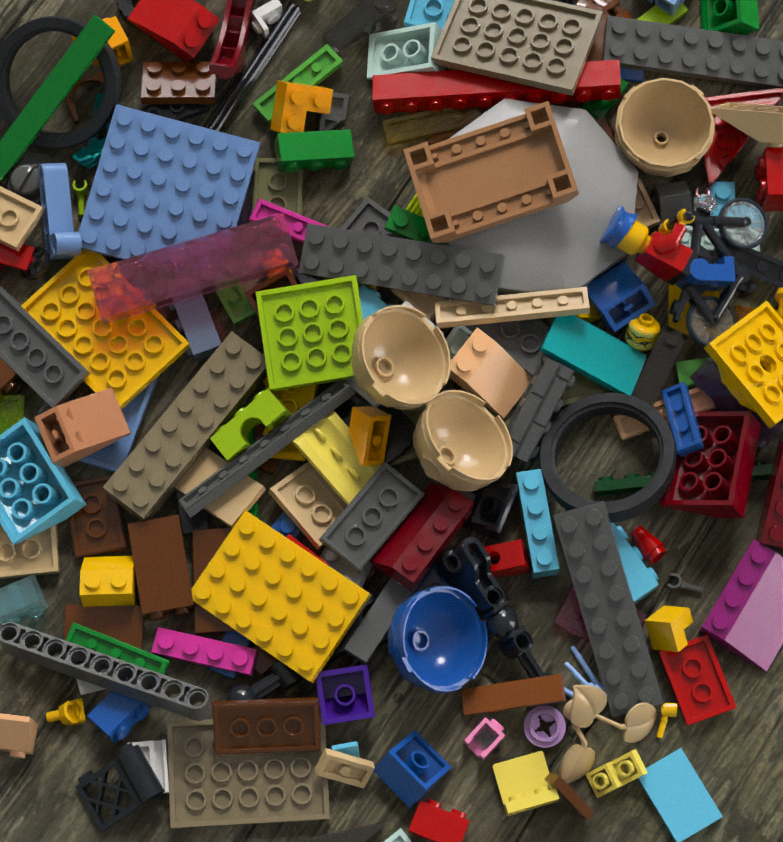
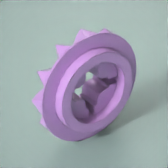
[523,706,566,748]

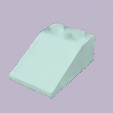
[367,22,446,80]

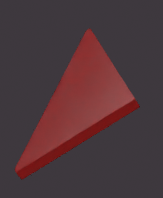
[702,88,783,186]

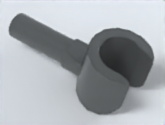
[667,573,703,594]

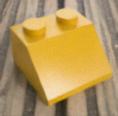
[80,556,136,607]

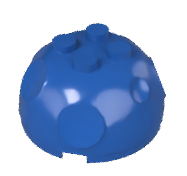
[388,586,488,693]

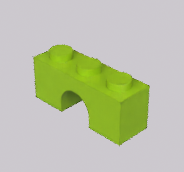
[210,388,292,462]

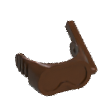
[65,72,104,124]

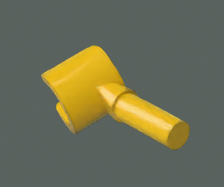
[656,703,677,738]

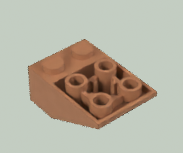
[34,388,131,468]

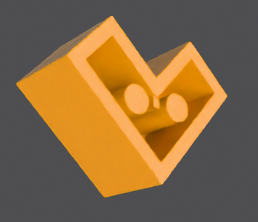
[270,80,333,133]

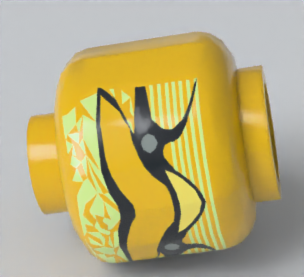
[625,314,661,352]

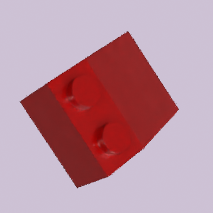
[127,0,220,61]

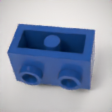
[87,678,152,744]

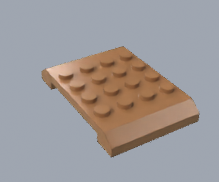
[403,101,579,243]

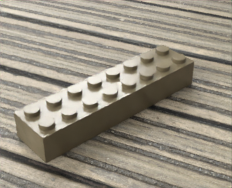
[103,331,267,521]

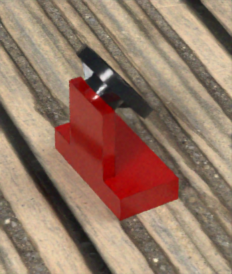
[0,243,50,280]

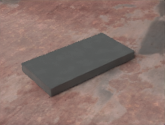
[319,462,425,573]

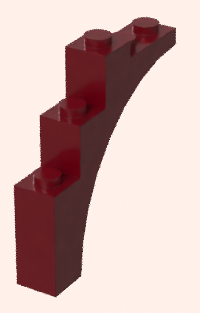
[209,0,255,79]

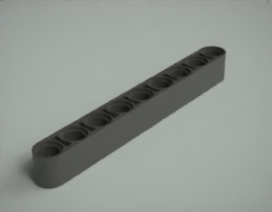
[0,622,212,721]

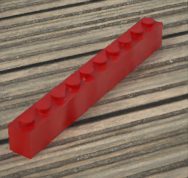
[372,60,621,114]

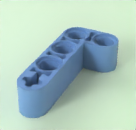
[38,163,82,260]

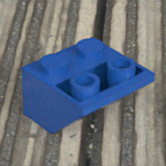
[585,261,656,332]

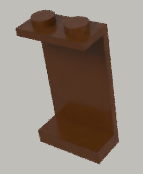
[128,515,195,621]

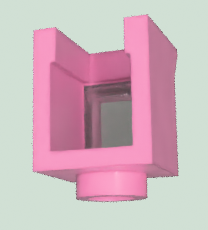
[464,717,505,761]

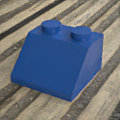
[373,730,452,808]

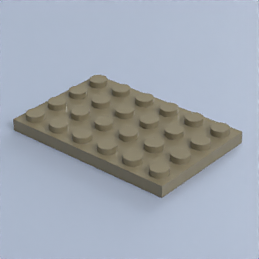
[431,0,603,96]
[167,713,330,829]

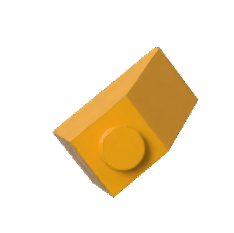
[349,406,391,466]

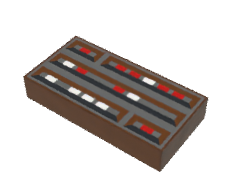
[544,772,594,820]

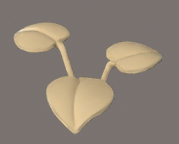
[559,685,657,783]

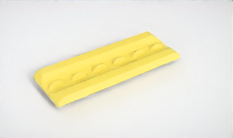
[292,411,382,506]

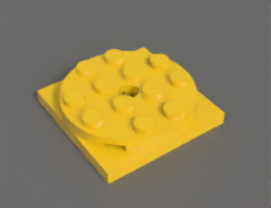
[704,301,783,428]

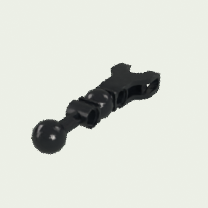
[436,537,554,705]
[226,591,388,701]

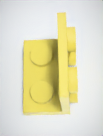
[492,751,559,816]

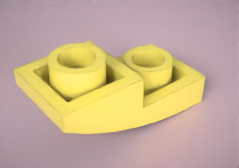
[585,749,648,798]

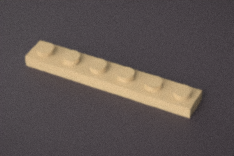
[435,287,590,328]

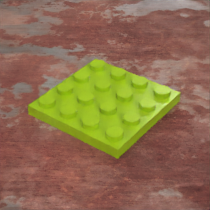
[256,275,363,392]

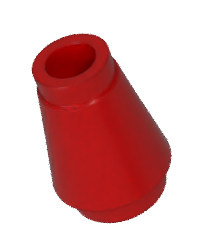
[630,525,667,564]

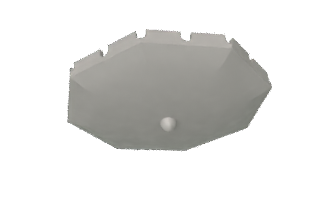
[443,99,638,294]

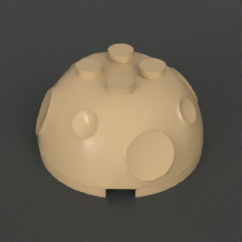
[350,305,451,410]
[413,390,513,491]

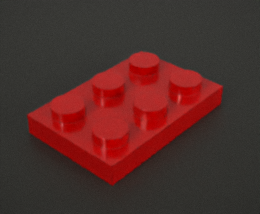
[658,634,737,727]

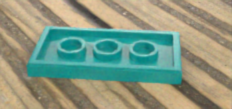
[539,315,647,395]

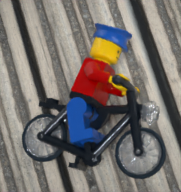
[599,194,768,347]

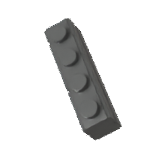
[507,355,575,462]

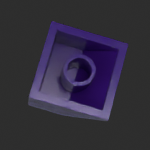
[316,665,375,725]

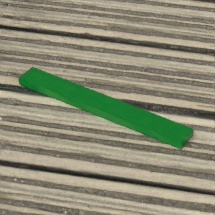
[0,15,115,185]

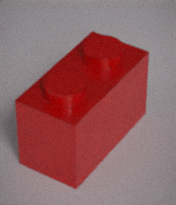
[408,798,470,842]

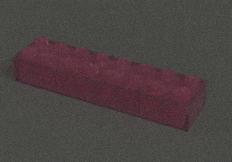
[87,213,299,324]

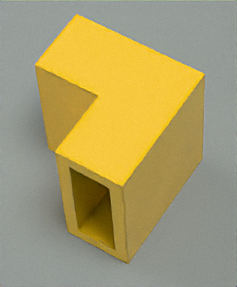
[645,606,693,652]

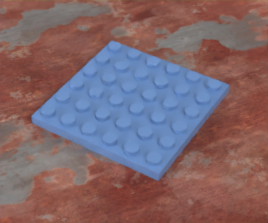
[79,104,261,286]

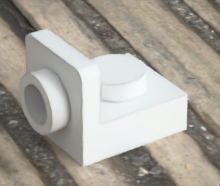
[251,0,283,40]

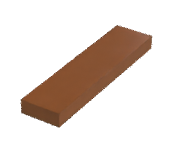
[461,674,566,716]

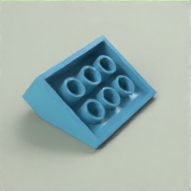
[0,417,86,545]

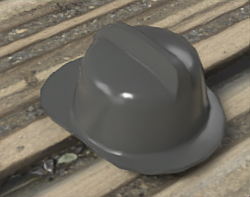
[7,153,55,204]

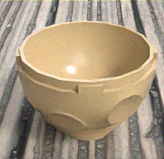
[615,78,715,177]

